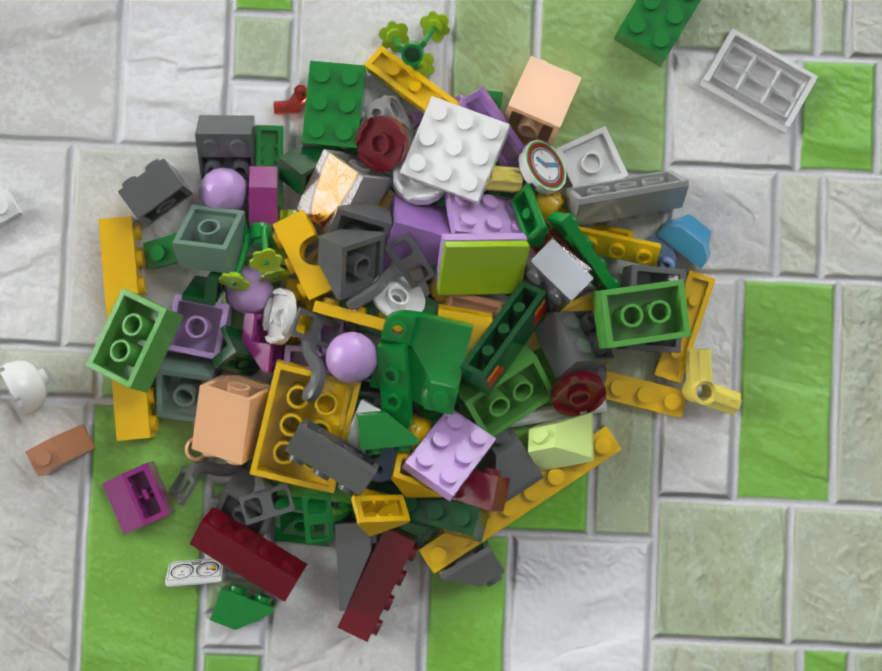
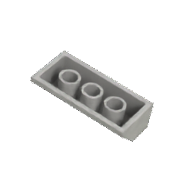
[565,170,689,228]

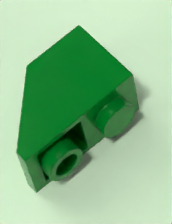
[355,410,419,455]
[210,583,277,630]

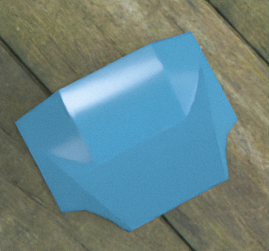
[657,214,711,269]

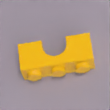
[272,209,334,303]

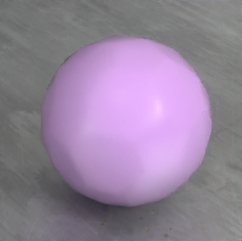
[199,168,248,210]
[224,265,274,314]
[326,332,377,384]

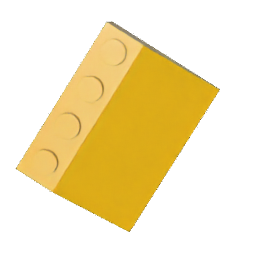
[250,359,361,493]

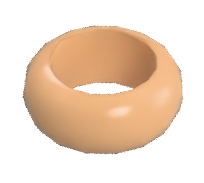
[184,437,207,462]

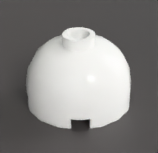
[0,360,50,417]

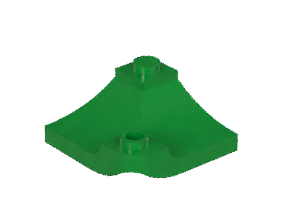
[369,310,473,415]

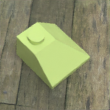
[528,413,594,471]

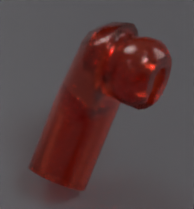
[273,85,307,115]

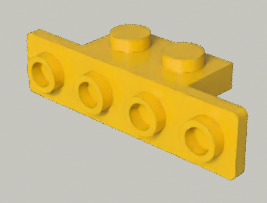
[547,223,661,267]

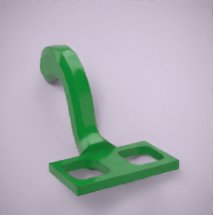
[301,488,374,544]

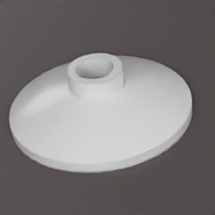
[373,276,425,316]

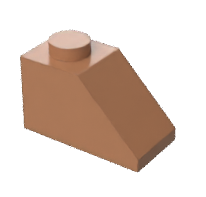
[25,424,96,476]

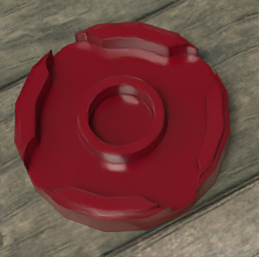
[356,115,409,172]
[550,371,607,416]

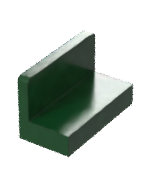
[182,271,228,306]
[212,325,261,377]

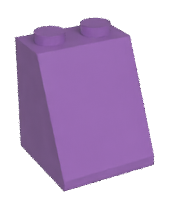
[383,193,451,269]

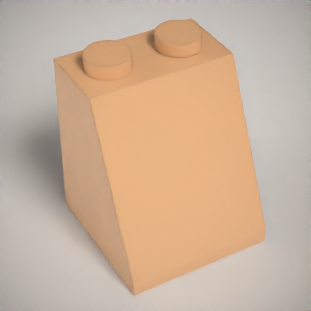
[504,56,582,146]
[192,372,271,465]

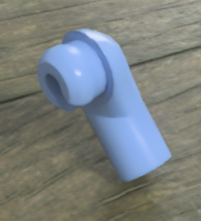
[648,233,677,268]

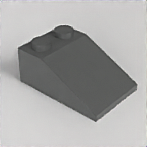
[335,518,378,611]

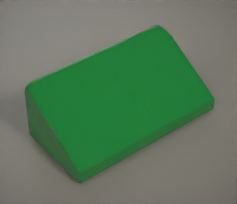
[510,183,548,247]

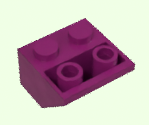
[102,461,176,534]

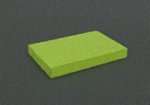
[436,241,530,295]

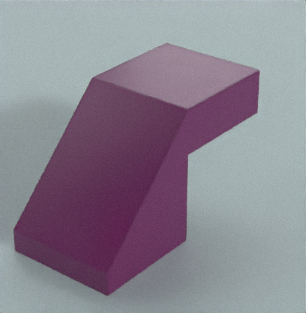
[249,166,277,231]
[242,313,285,372]

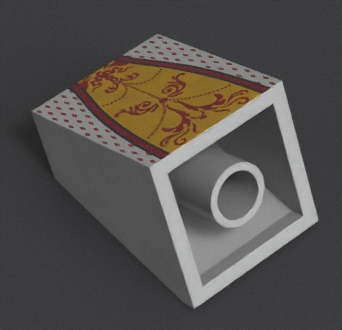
[296,149,393,234]

